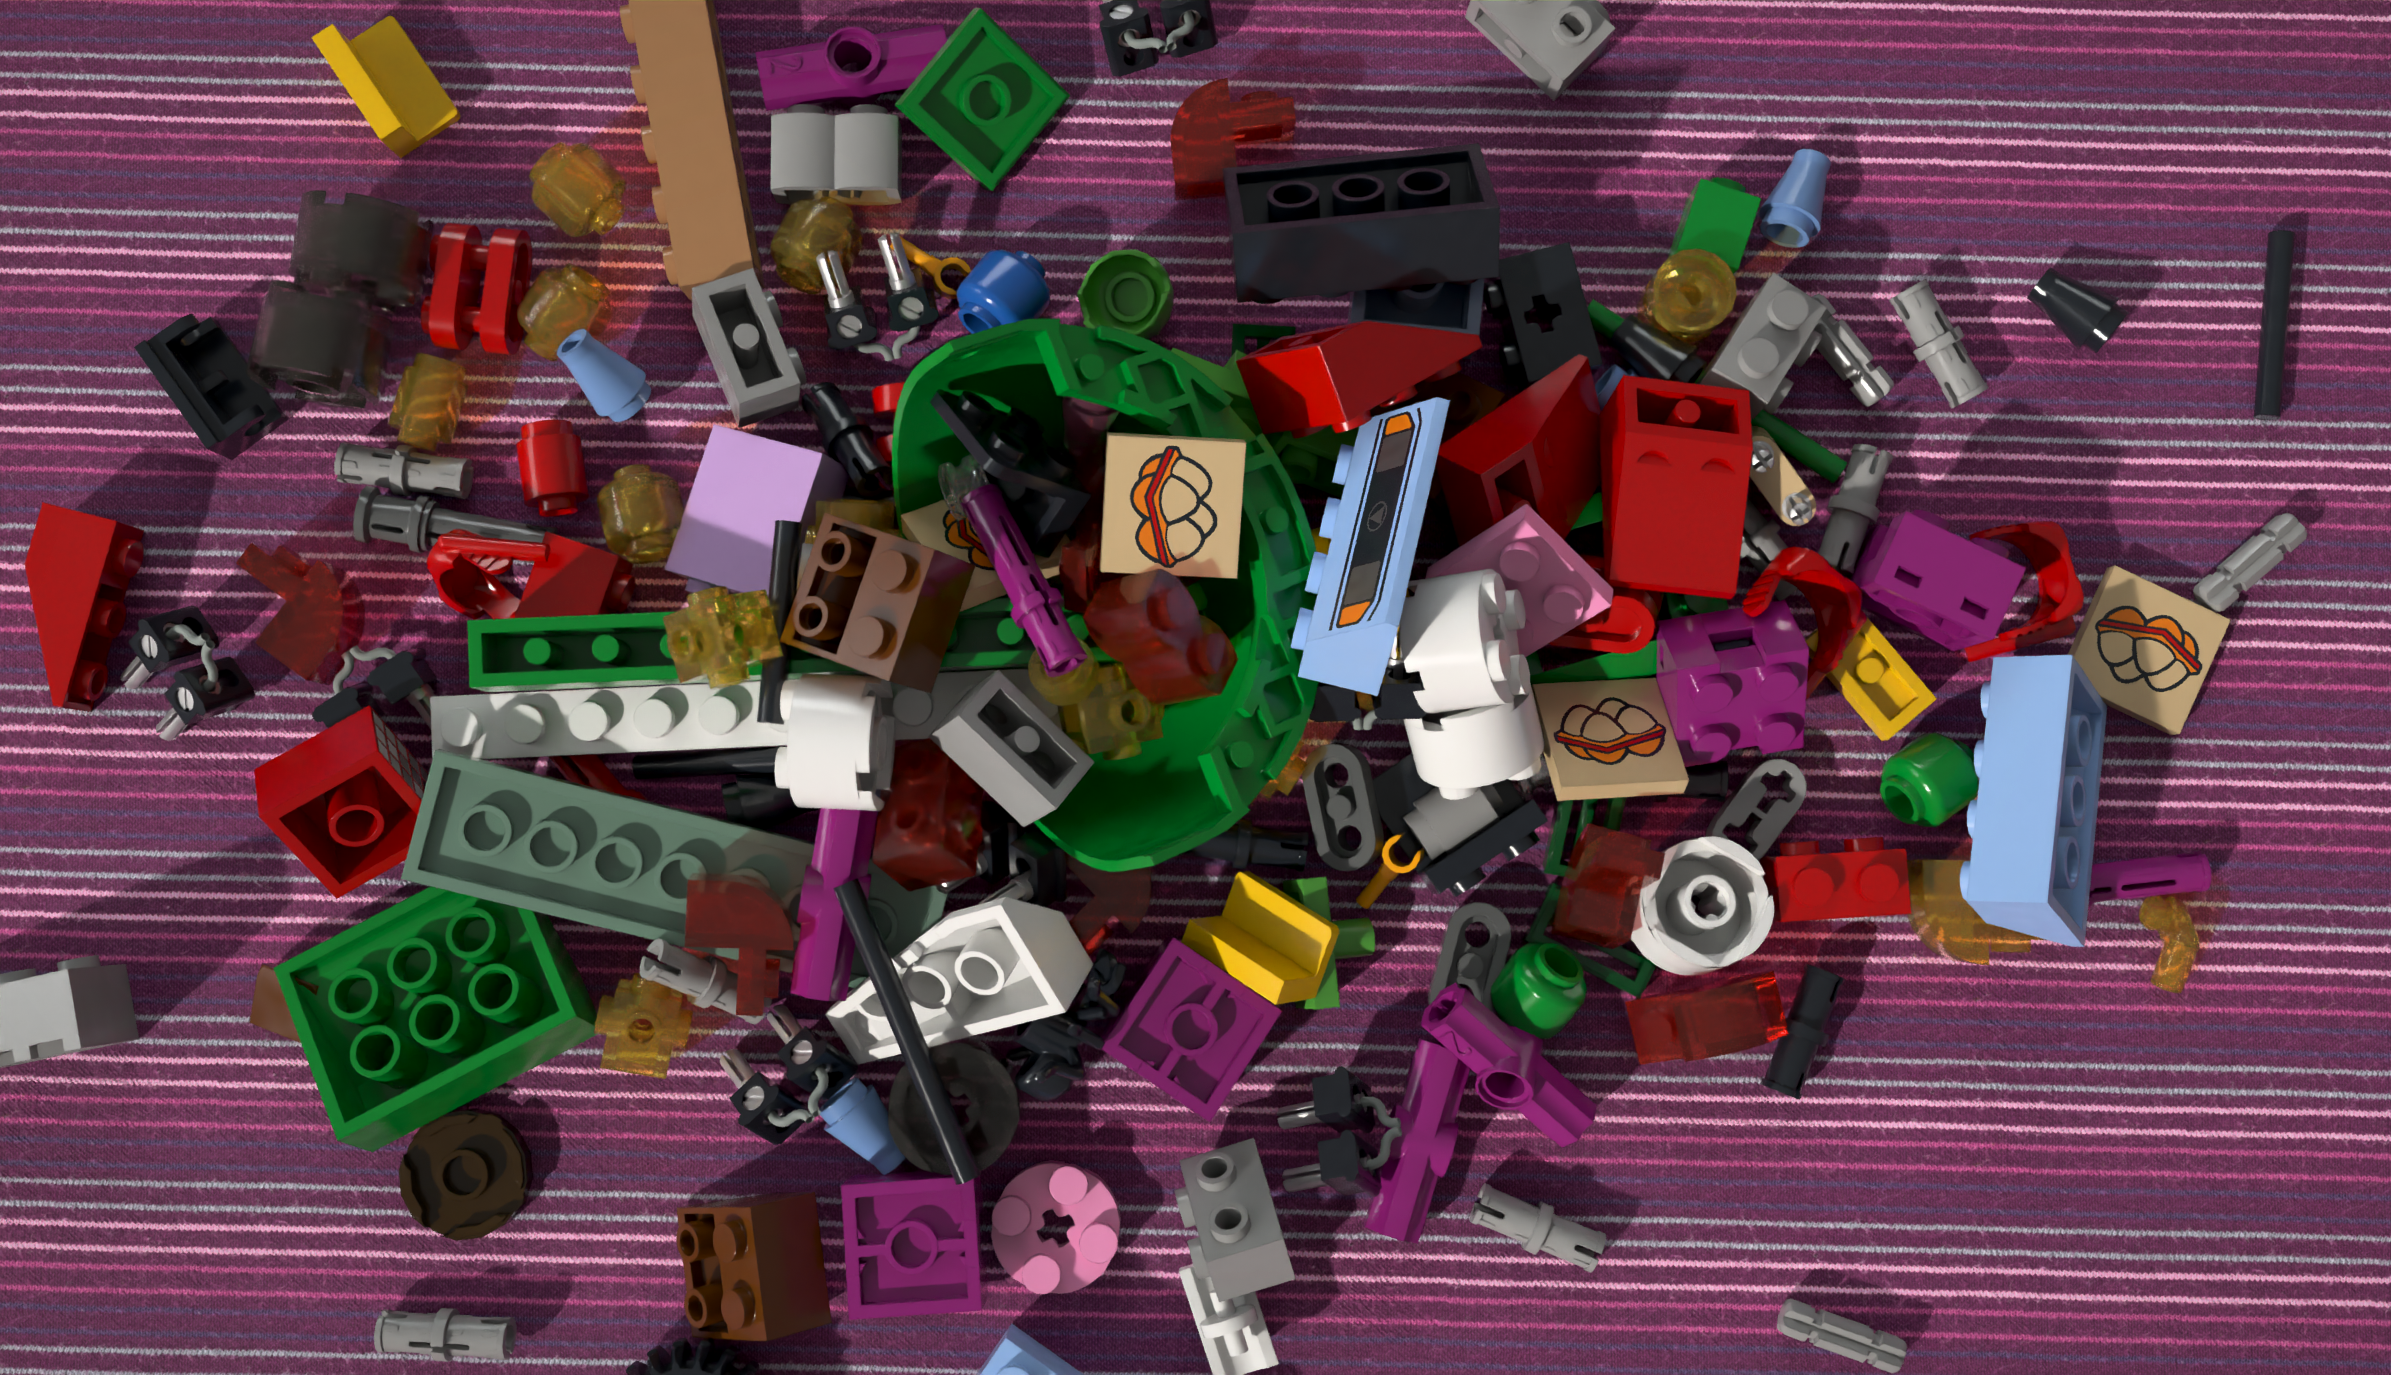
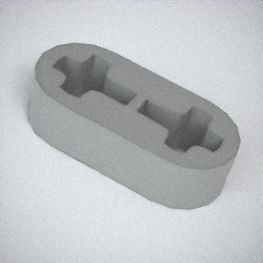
[1705,759,1807,861]

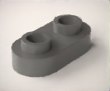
[1302,743,1384,871]
[1428,902,1511,1012]

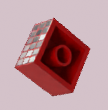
[254,705,429,899]

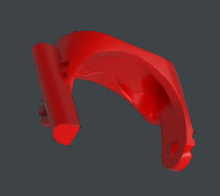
[1964,521,2084,663]
[427,529,551,620]
[1742,547,1867,701]

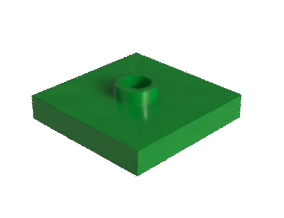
[895,8,1070,191]

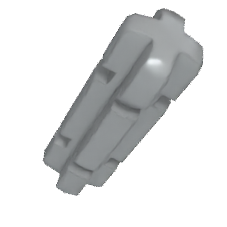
[1812,294,1894,407]
[2193,513,2307,613]
[1777,1299,1907,1373]

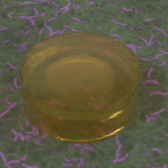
[1028,637,1100,706]

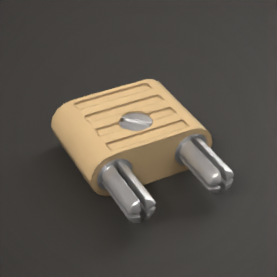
[1750,426,1816,526]

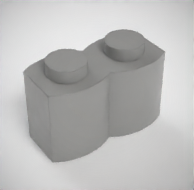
[771,104,902,205]

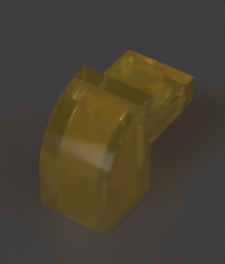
[1907,860,2046,965]

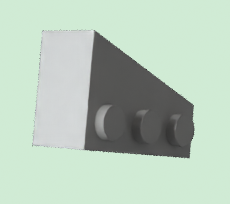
[0,955,139,1068]

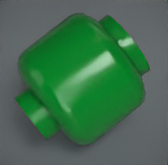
[1880,733,1979,827]
[1490,943,1587,1039]

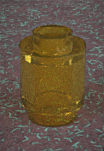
[388,353,468,452]

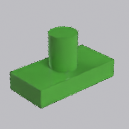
[1283,877,1375,1010]

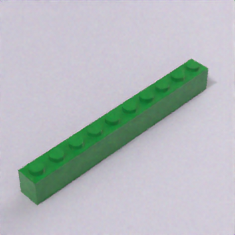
[467,592,1145,692]

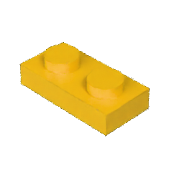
[1805,617,1937,741]

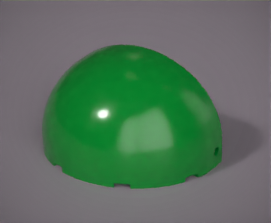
[892,319,1319,872]

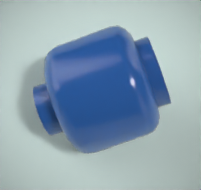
[956,249,1050,334]

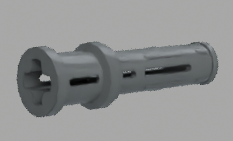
[353,486,558,564]

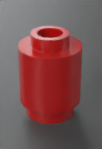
[516,419,589,517]

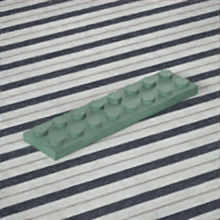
[401,749,948,988]

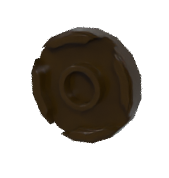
[399,1108,533,1241]

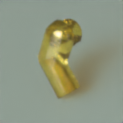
[2139,896,2200,993]

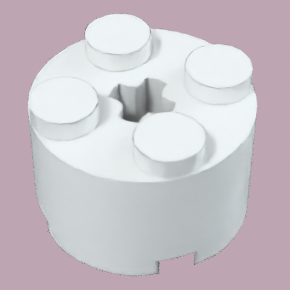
[1399,569,1530,713]
[774,673,895,811]
[1403,679,1545,800]
[1624,836,1774,976]

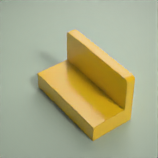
[311,16,461,158]
[1181,871,1339,1005]

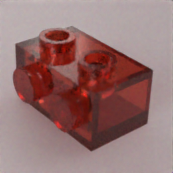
[872,738,984,892]

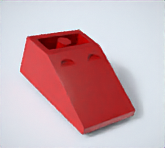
[1236,321,1483,438]
[1436,354,1601,547]
[1599,375,1753,599]

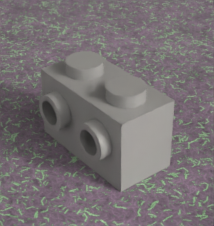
[1465,0,1615,101]
[692,268,806,428]
[1697,272,1827,421]
[928,670,1094,827]
[1174,1138,1296,1302]

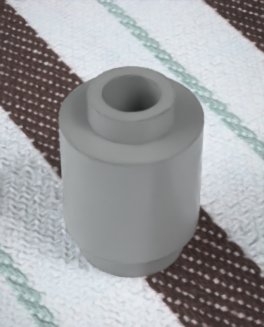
[1403,784,1504,860]

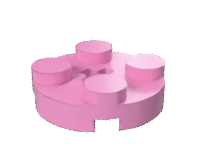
[991,1160,1121,1294]

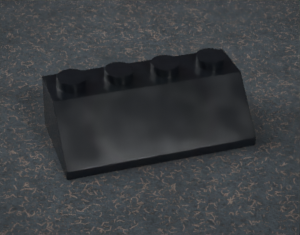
[1222,143,1500,304]

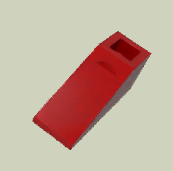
[24,502,144,712]

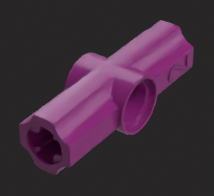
[755,24,947,111]
[790,808,878,1001]
[1421,983,1597,1147]
[1363,1038,1470,1244]

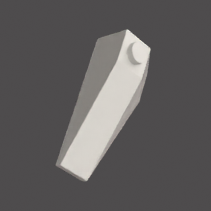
[825,897,1094,1064]

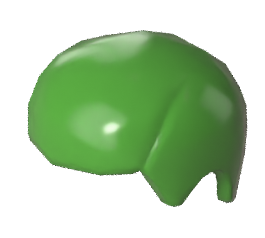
[1077,249,1174,340]

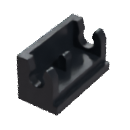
[134,314,288,460]

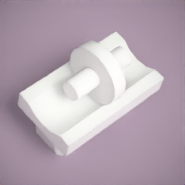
[1179,1264,1279,1375]

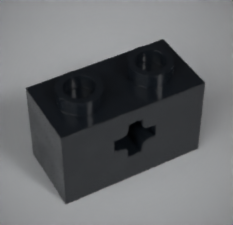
[1483,242,1603,393]

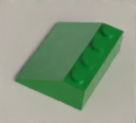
[274,886,604,1152]

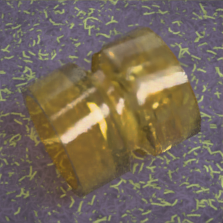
[1637,249,1737,346]

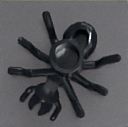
[1006,948,1127,1101]

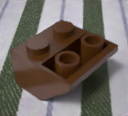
[780,513,976,693]
[676,1192,832,1341]

